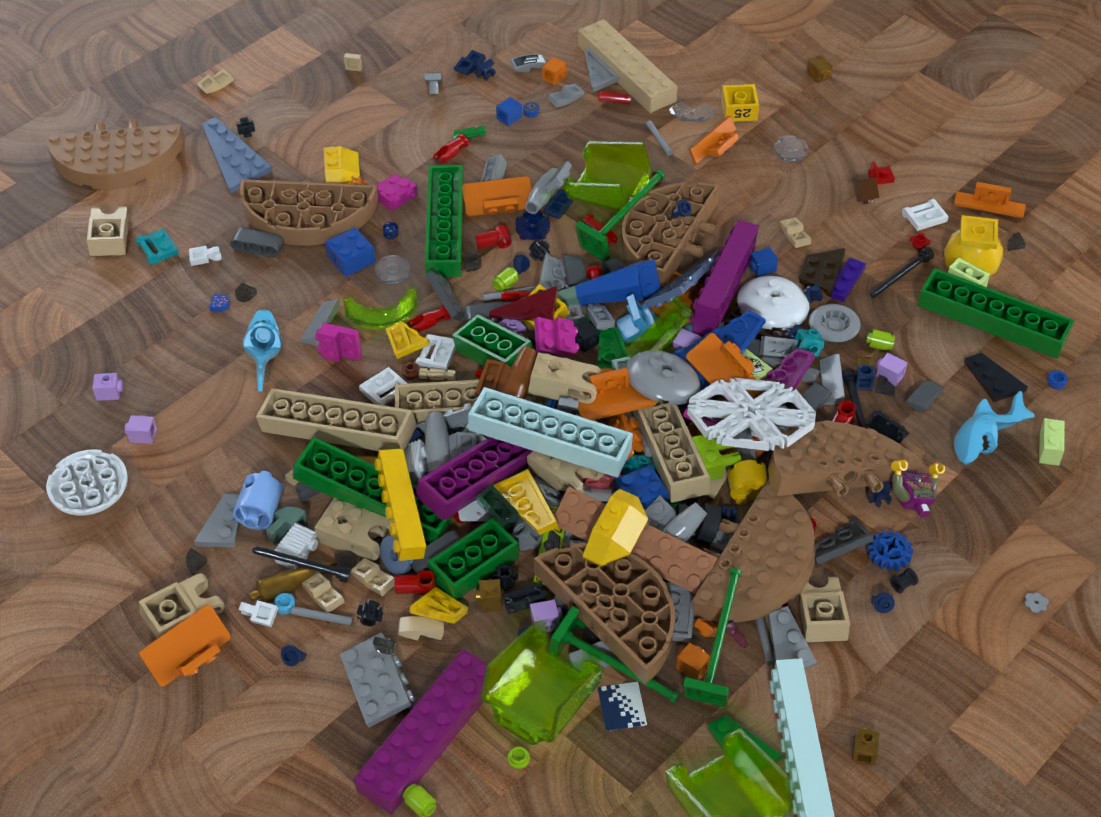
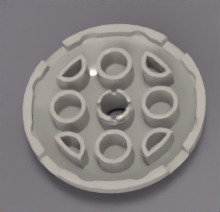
[626,350,700,405]

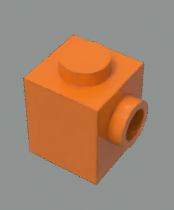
[542,57,567,85]
[676,643,710,680]

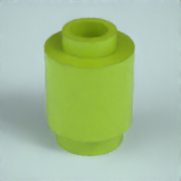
[492,267,518,292]
[866,329,895,351]
[403,784,436,817]

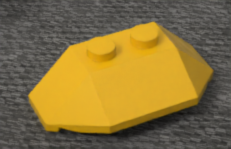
[324,146,360,184]
[582,489,648,566]

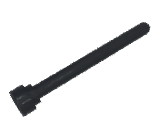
[870,247,934,298]
[842,369,868,429]
[252,546,351,583]

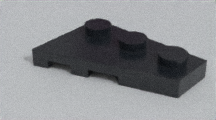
[964,353,1028,402]

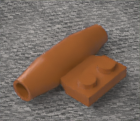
[475,347,536,399]

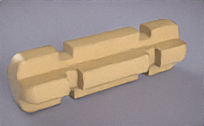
[419,368,456,381]

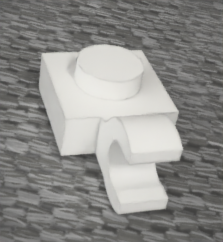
[189,246,222,266]
[239,600,279,628]

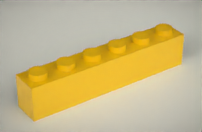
[374,449,426,561]

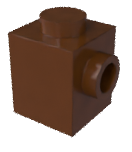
[854,177,879,204]

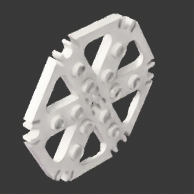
[687,378,816,451]

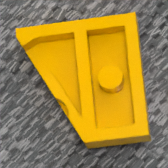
[386,322,430,359]
[409,587,468,624]

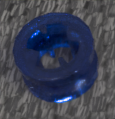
[383,222,399,239]

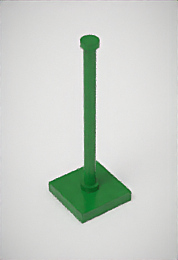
[575,169,666,262]
[683,568,742,708]
[547,606,680,704]

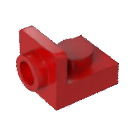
[868,161,895,185]

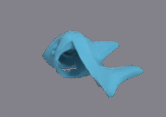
[243,310,283,392]
[954,391,1035,465]

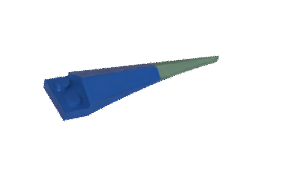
[557,259,661,305]

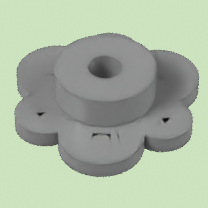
[1025,593,1049,614]

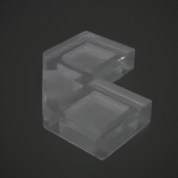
[669,101,716,122]

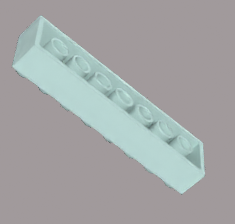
[468,387,633,478]
[769,658,835,817]

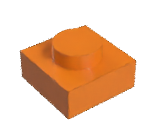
[694,618,718,638]

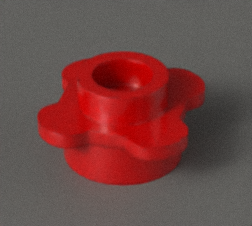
[909,233,931,250]

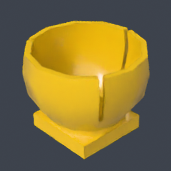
[944,215,1003,276]

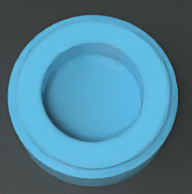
[274,593,296,614]

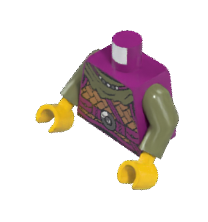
[889,460,945,518]

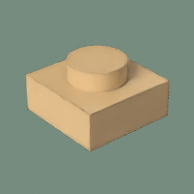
[344,53,362,71]

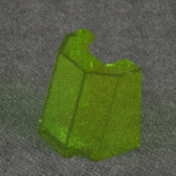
[563,141,652,212]
[481,624,604,745]
[665,728,793,817]

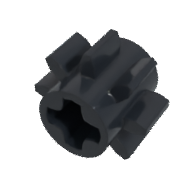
[236,117,255,138]
[528,239,550,261]
[492,564,518,591]
[356,600,383,627]

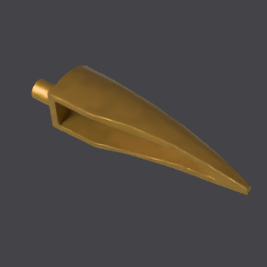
[248,562,337,603]

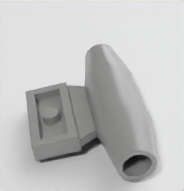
[525,161,572,214]
[425,412,477,473]
[645,496,707,542]

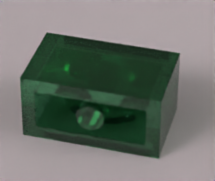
[476,484,519,531]

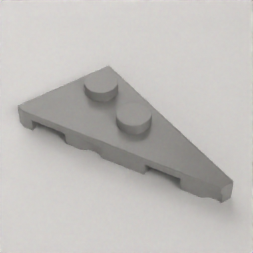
[584,47,619,92]
[414,403,471,434]

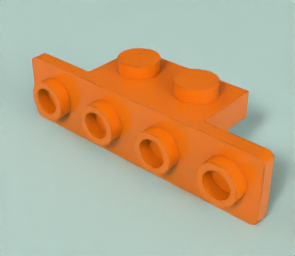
[689,116,739,164]
[954,182,1026,218]

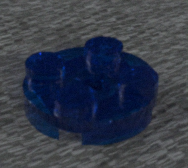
[515,211,550,240]

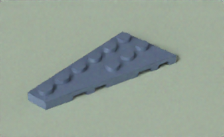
[202,117,272,194]
[644,251,720,308]

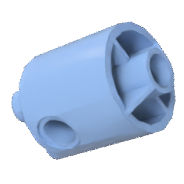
[233,471,285,530]

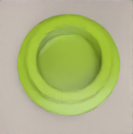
[508,747,530,769]

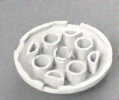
[737,276,809,330]
[46,449,128,516]

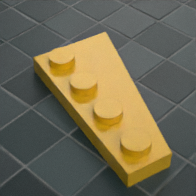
[492,469,559,535]

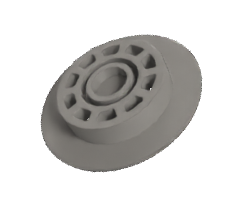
[809,304,861,342]

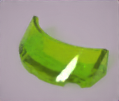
[343,288,418,330]
[625,297,692,358]

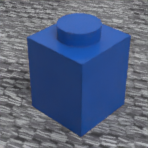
[496,97,522,126]
[748,247,778,277]

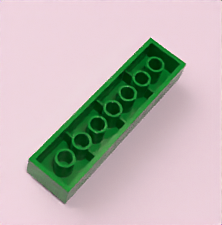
[425,165,464,278]
[917,268,1075,359]
[293,437,454,544]

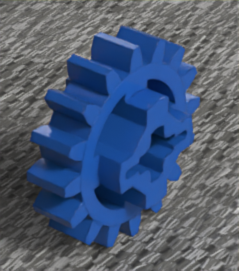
[867,530,913,572]

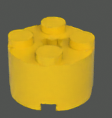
[727,460,769,505]

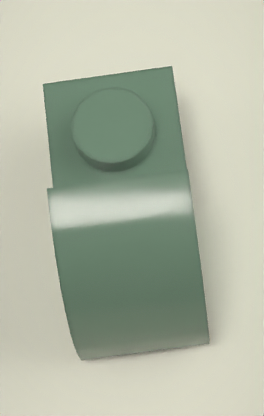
[266,507,308,546]

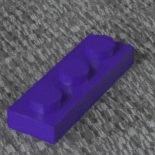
[828,258,866,302]

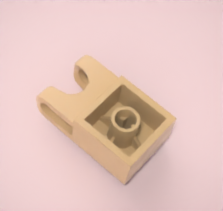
[87,207,129,256]
[528,352,601,404]
[527,451,605,494]
[314,498,390,561]
[138,573,225,639]
[796,577,850,642]

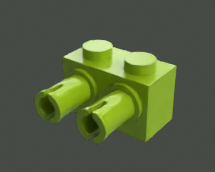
[692,435,741,481]

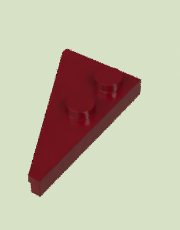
[489,286,558,321]

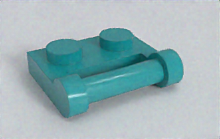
[135,228,179,264]

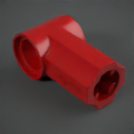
[475,225,512,249]
[832,400,856,424]
[394,570,437,596]

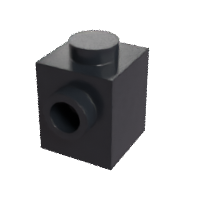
[574,319,600,352]

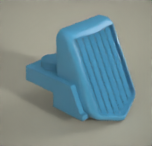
[616,294,664,343]

